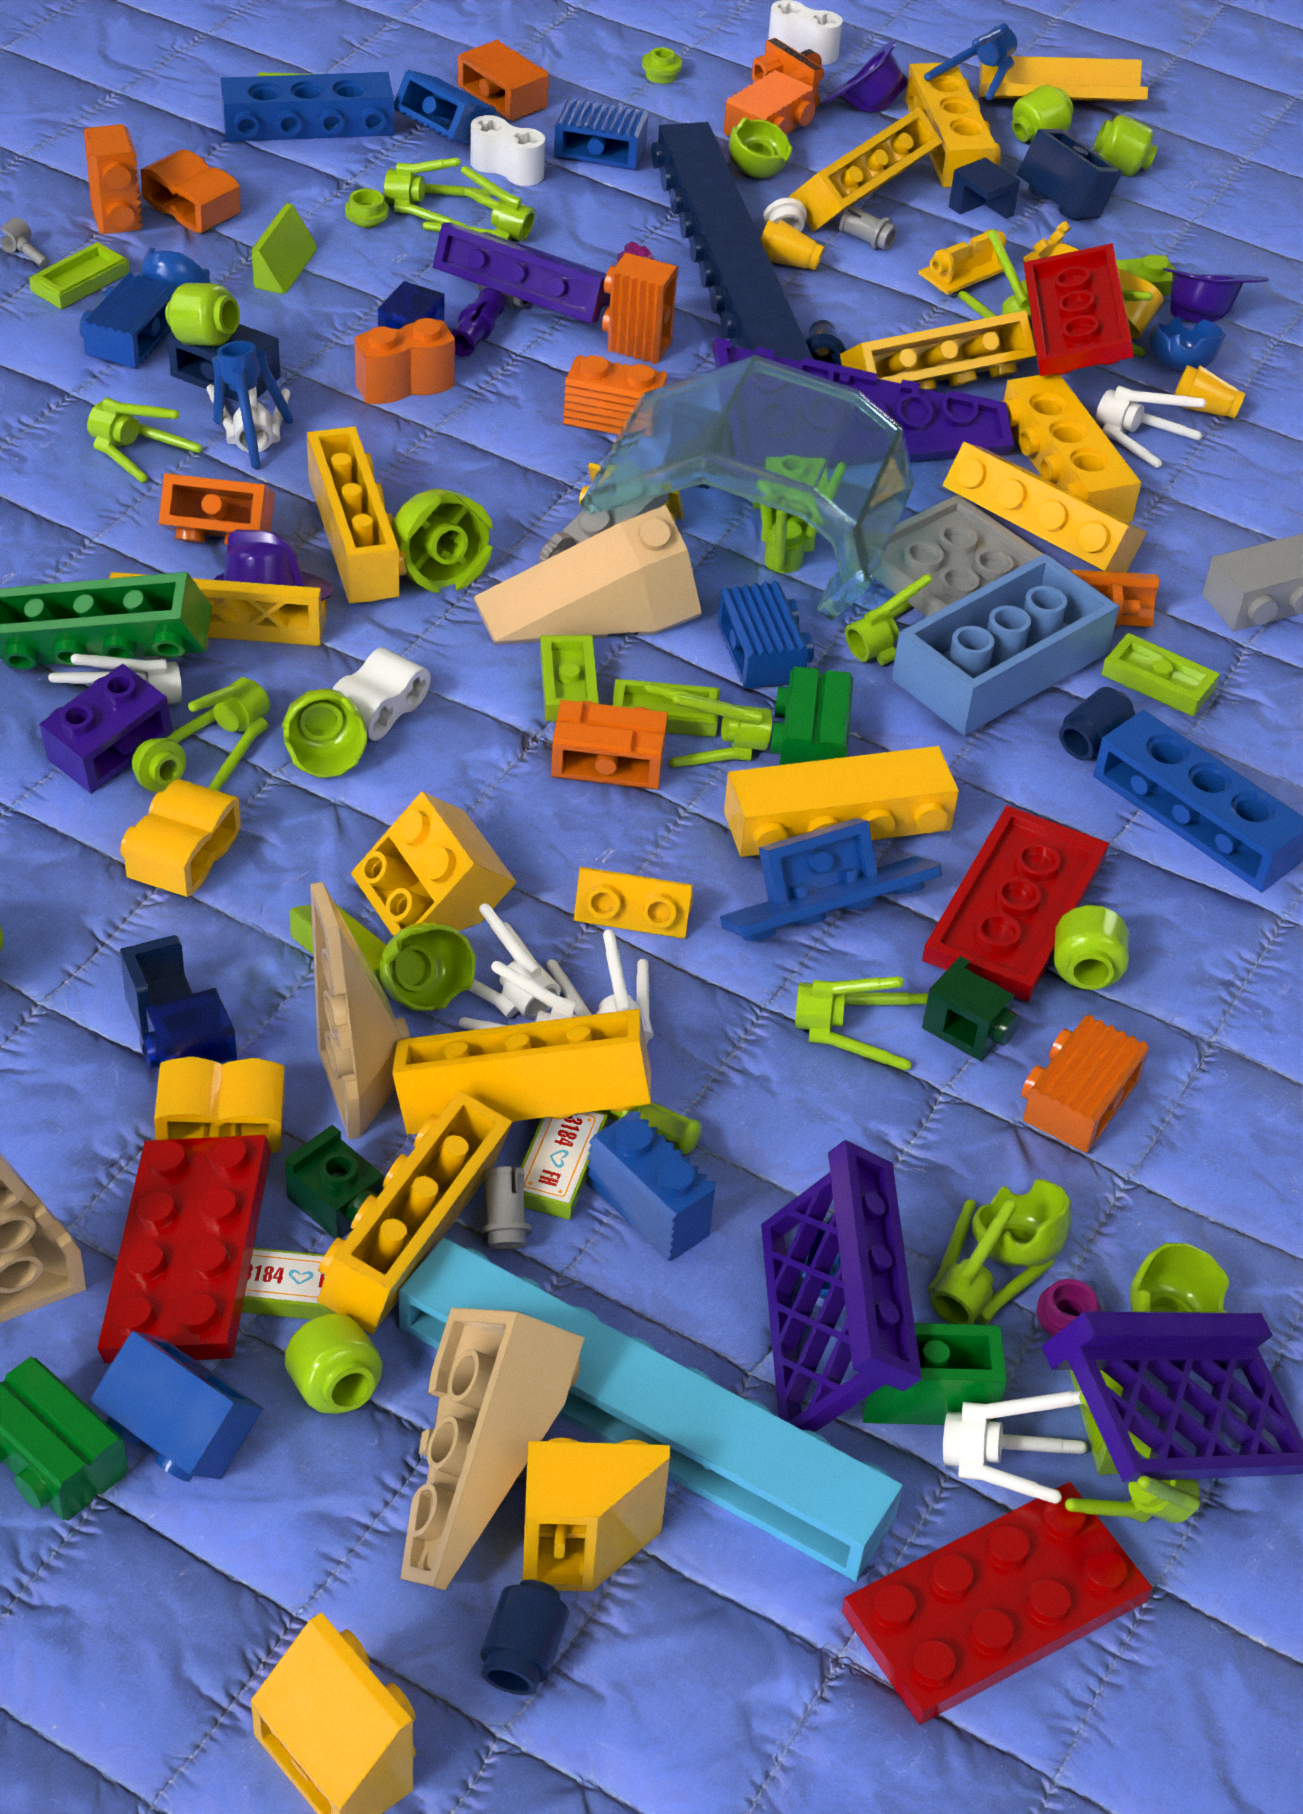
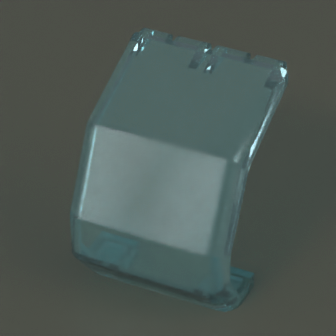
[581,355,915,621]

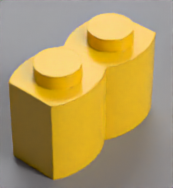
[120,779,241,897]
[154,1057,285,1153]

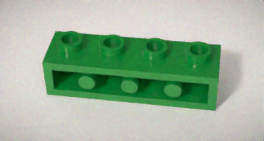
[0,572,212,670]

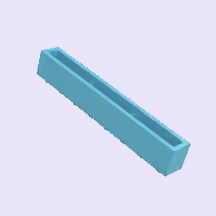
[399,1237,903,1582]

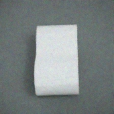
[768,0,843,65]
[470,115,545,186]
[333,647,431,741]

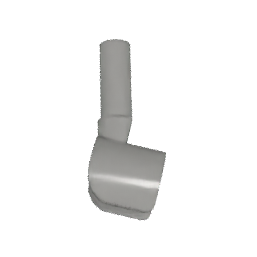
[1,217,49,268]

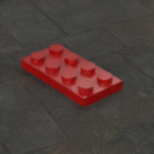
[1023,243,1134,377]
[922,805,1109,1002]
[97,1135,272,1364]
[841,1481,1153,1725]

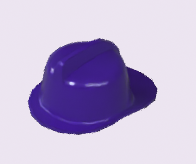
[819,41,907,113]
[1162,268,1269,323]
[213,529,334,601]

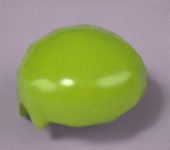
[728,117,792,179]
[282,688,367,779]
[379,922,477,1011]
[972,1179,1071,1267]
[1130,1242,1229,1313]

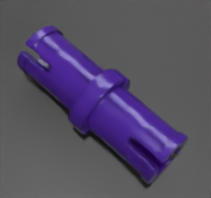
[451,288,506,357]

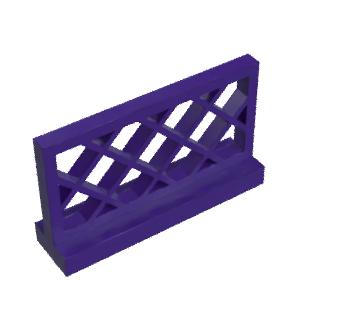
[432,222,610,324]
[761,1140,922,1432]
[1041,1311,1303,1482]

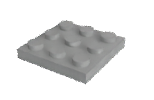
[851,494,1043,617]

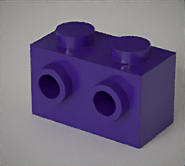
[39,663,174,794]

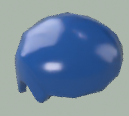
[140,248,210,288]
[1149,317,1226,371]

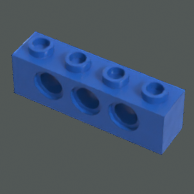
[220,72,394,142]
[1093,710,1303,893]

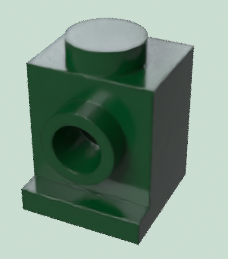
[922,955,1020,1062]
[285,1124,384,1240]

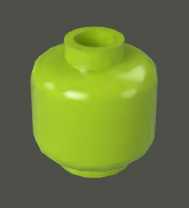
[1011,85,1074,143]
[1092,115,1158,177]
[165,283,240,346]
[1054,905,1129,990]
[285,1313,383,1414]

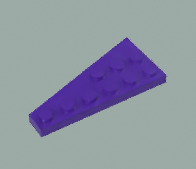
[712,337,1014,476]

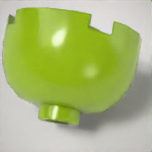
[392,488,493,593]

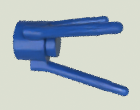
[924,23,1017,100]
[212,341,293,469]

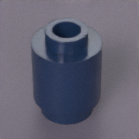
[1059,687,1136,760]
[480,1579,569,1695]

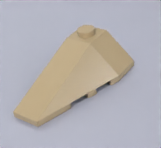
[474,505,702,645]
[310,882,410,1140]
[0,1153,87,1323]
[400,1307,585,1590]

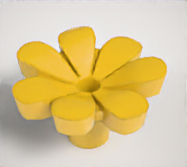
[1023,221,1071,262]

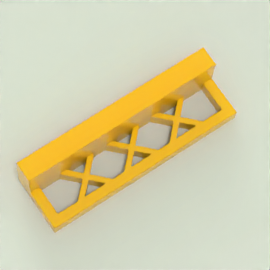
[978,56,1148,102]
[109,572,327,646]

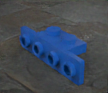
[720,818,942,941]

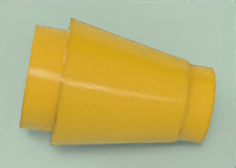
[760,220,825,271]
[1174,365,1245,419]

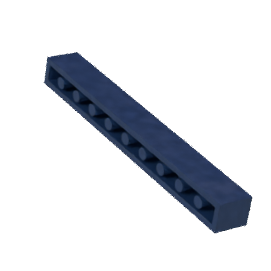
[651,122,813,361]

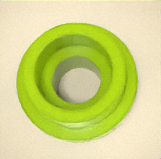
[642,47,682,84]
[345,188,389,228]
[132,738,186,793]

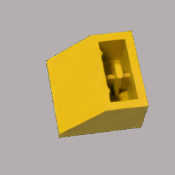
[351,791,517,937]
[522,1438,670,1592]
[251,1612,416,1814]

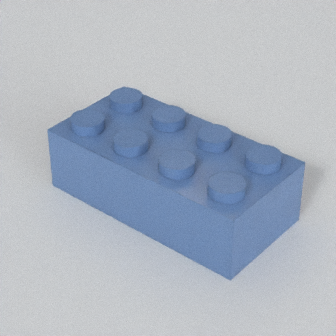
[892,553,1119,736]

